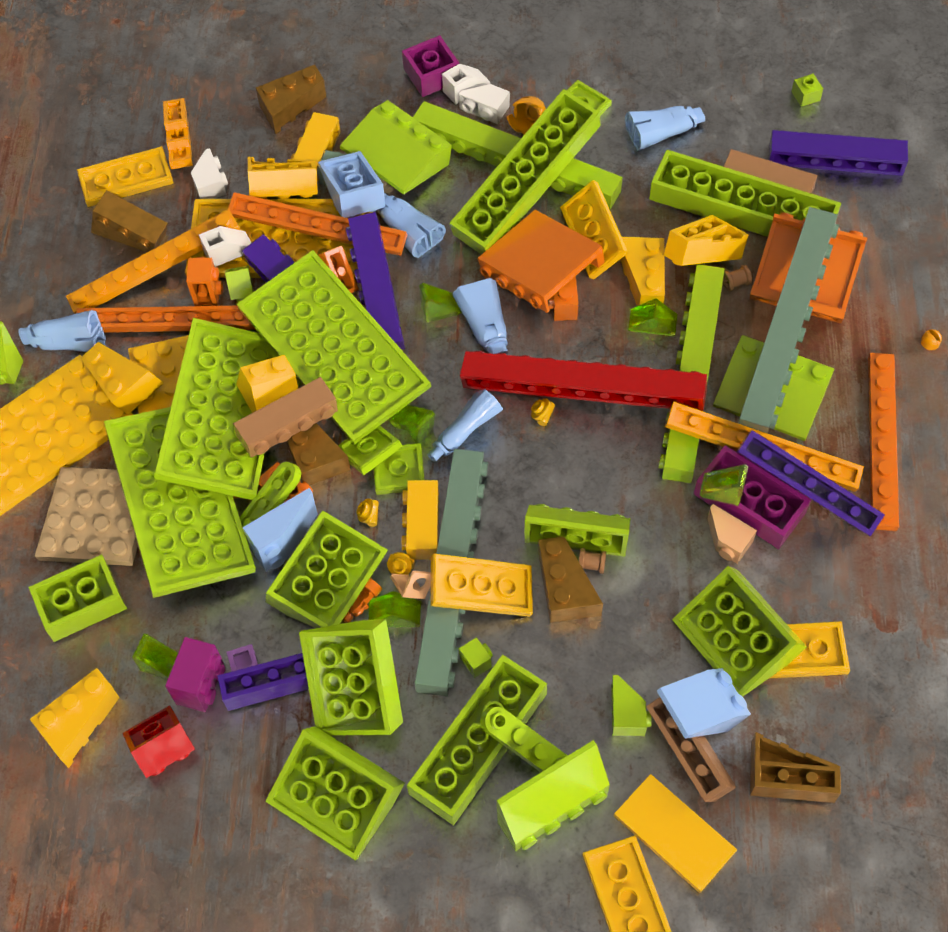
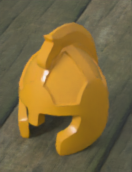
[507,96,546,135]

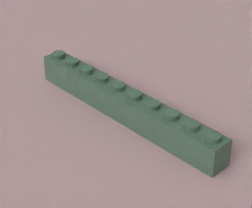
[739,207,840,434]
[415,449,488,697]

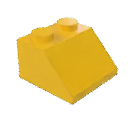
[236,355,299,413]

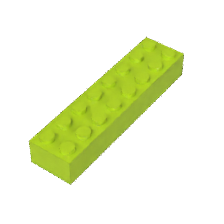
[449,89,601,255]
[649,150,841,237]

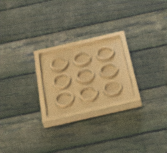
[35,467,138,566]

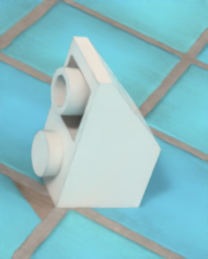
[442,64,490,105]
[459,84,510,124]
[191,148,228,199]
[199,226,251,267]

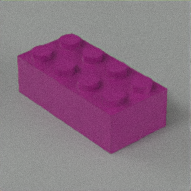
[694,445,811,549]

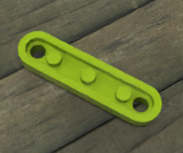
[240,462,301,545]
[480,707,568,772]

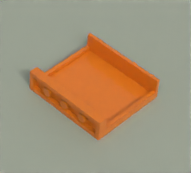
[478,210,605,313]
[750,212,867,323]

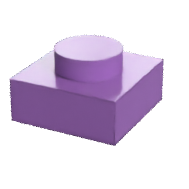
[227,644,258,671]

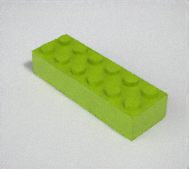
[407,654,547,826]

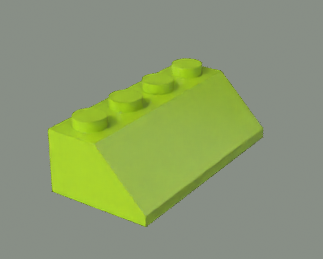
[524,504,631,557]

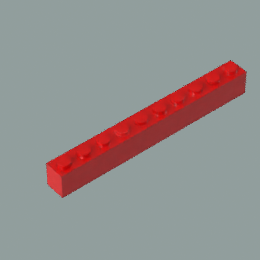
[460,351,707,411]

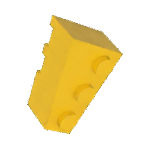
[248,157,318,199]
[664,215,749,266]
[620,237,665,312]
[80,342,164,415]
[30,668,120,768]

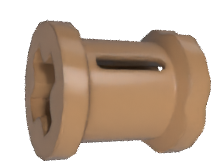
[723,265,752,291]
[579,548,606,574]

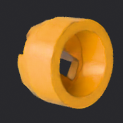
[921,329,942,350]

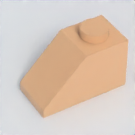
[707,504,757,564]

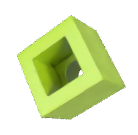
[791,73,823,107]
[459,637,493,678]

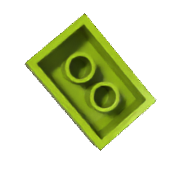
[29,554,127,642]

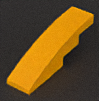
[163,98,193,169]

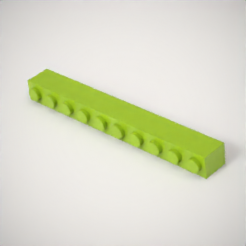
[413,101,623,210]
[658,264,725,483]

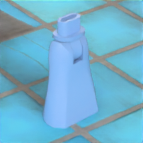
[625,106,705,151]
[377,193,446,258]
[453,278,508,354]
[18,310,106,352]
[427,389,503,461]

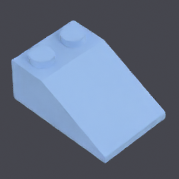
[318,151,385,218]
[243,488,318,572]
[657,668,751,739]

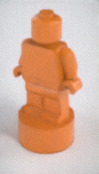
[342,578,383,623]

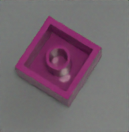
[402,35,460,97]
[165,637,226,713]

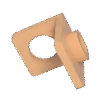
[390,571,431,599]

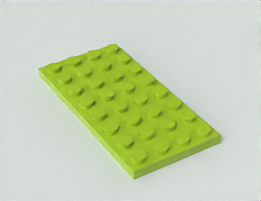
[237,250,431,445]
[154,318,278,500]
[104,407,256,598]

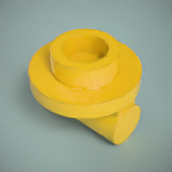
[531,398,555,427]
[356,498,379,527]
[387,552,416,575]

